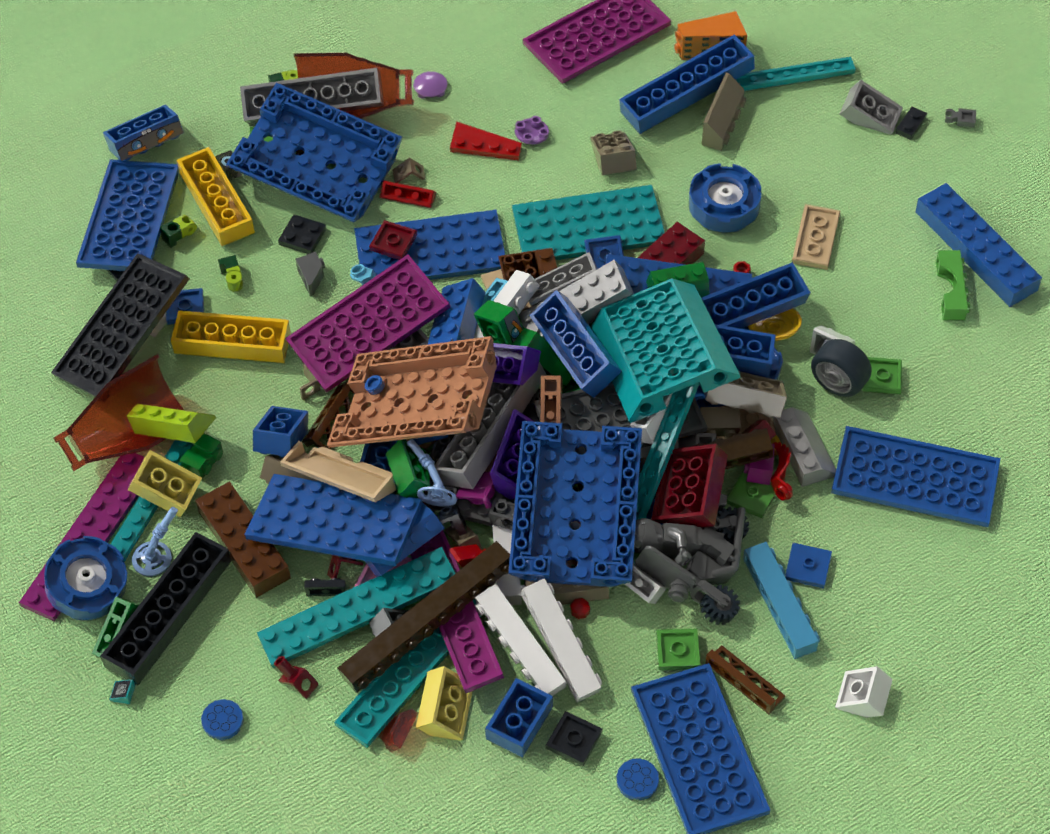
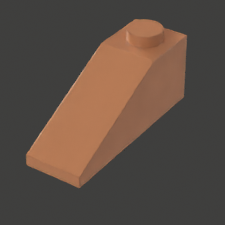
[540,376,562,423]

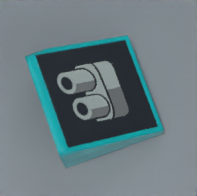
[109,680,136,704]

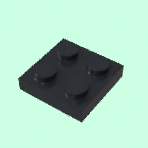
[278,214,327,254]
[546,711,603,766]

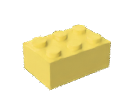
[128,450,202,517]

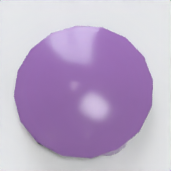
[413,71,447,99]
[515,116,549,145]

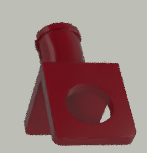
[327,555,364,579]
[274,656,318,699]

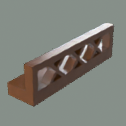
[302,381,355,449]
[705,645,785,715]

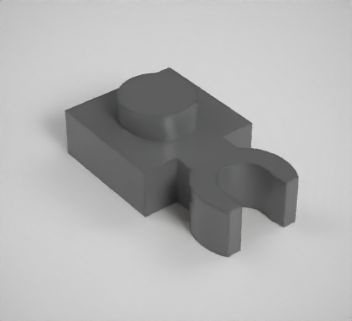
[945,108,976,128]

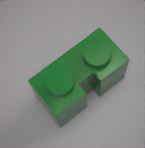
[179,433,223,479]

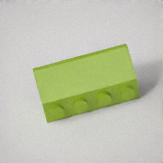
[127,404,216,443]

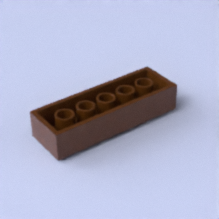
[195,481,291,598]

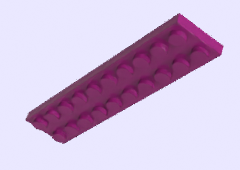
[19,449,145,622]
[410,515,504,693]

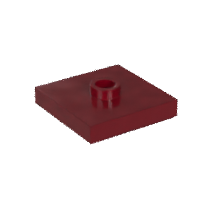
[369,220,418,260]

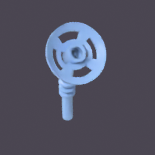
[407,439,457,506]
[132,507,178,577]

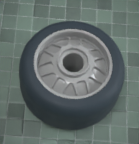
[811,339,872,397]

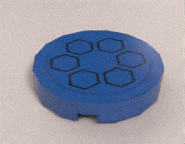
[201,699,244,740]
[616,758,659,800]

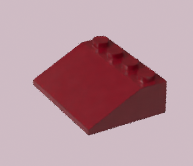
[651,444,728,527]

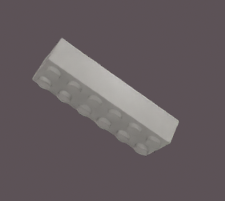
[519,260,634,339]

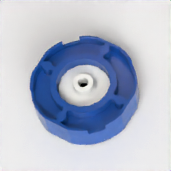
[689,163,761,233]
[44,536,127,620]

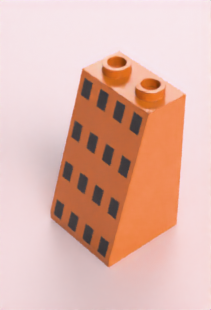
[674,11,747,60]

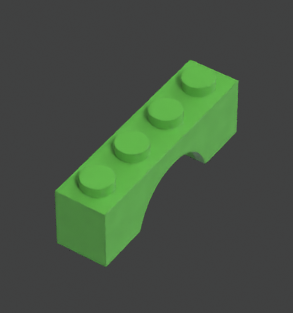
[936,250,970,320]

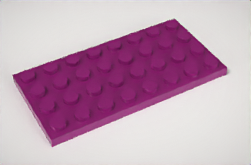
[523,0,671,84]
[285,255,450,393]

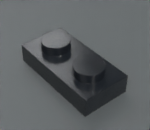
[895,107,927,140]
[304,578,347,597]

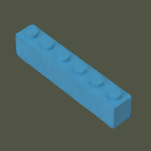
[743,542,820,659]

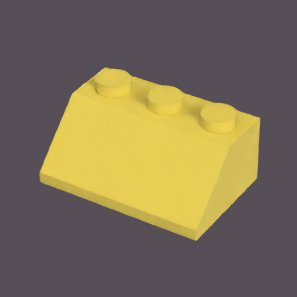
[416,666,473,740]

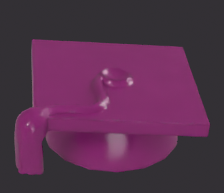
[456,472,495,509]

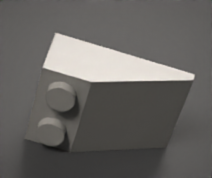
[840,80,903,135]

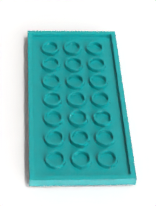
[512,185,665,260]

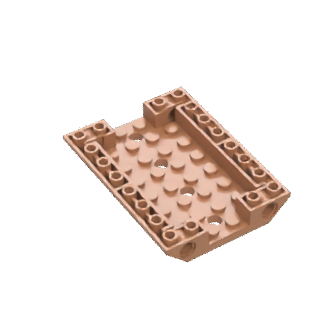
[327,336,497,448]

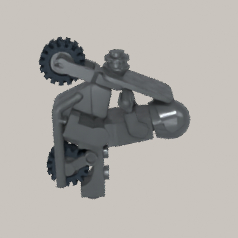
[634,494,749,625]

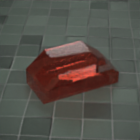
[378,709,418,752]

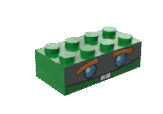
[474,300,524,345]

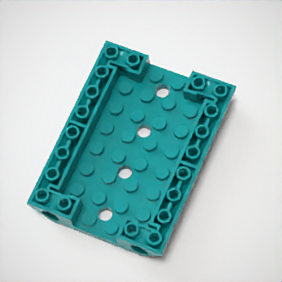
[590,279,741,423]

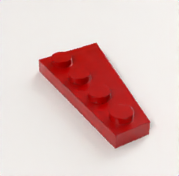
[450,121,522,161]

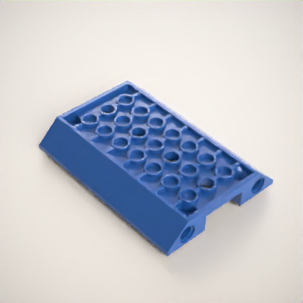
[226,82,402,222]
[508,421,642,587]

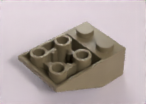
[590,131,637,175]

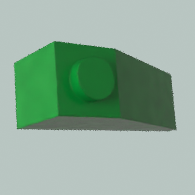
[92,597,139,658]

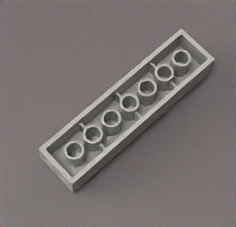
[240,68,384,124]
[435,362,547,489]

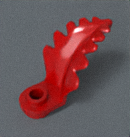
[770,442,793,501]

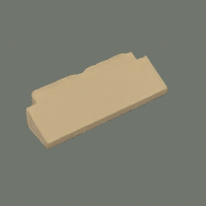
[280,441,397,502]

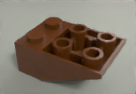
[498,248,557,281]

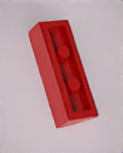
[380,180,436,208]

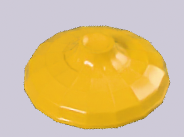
[748,308,802,341]

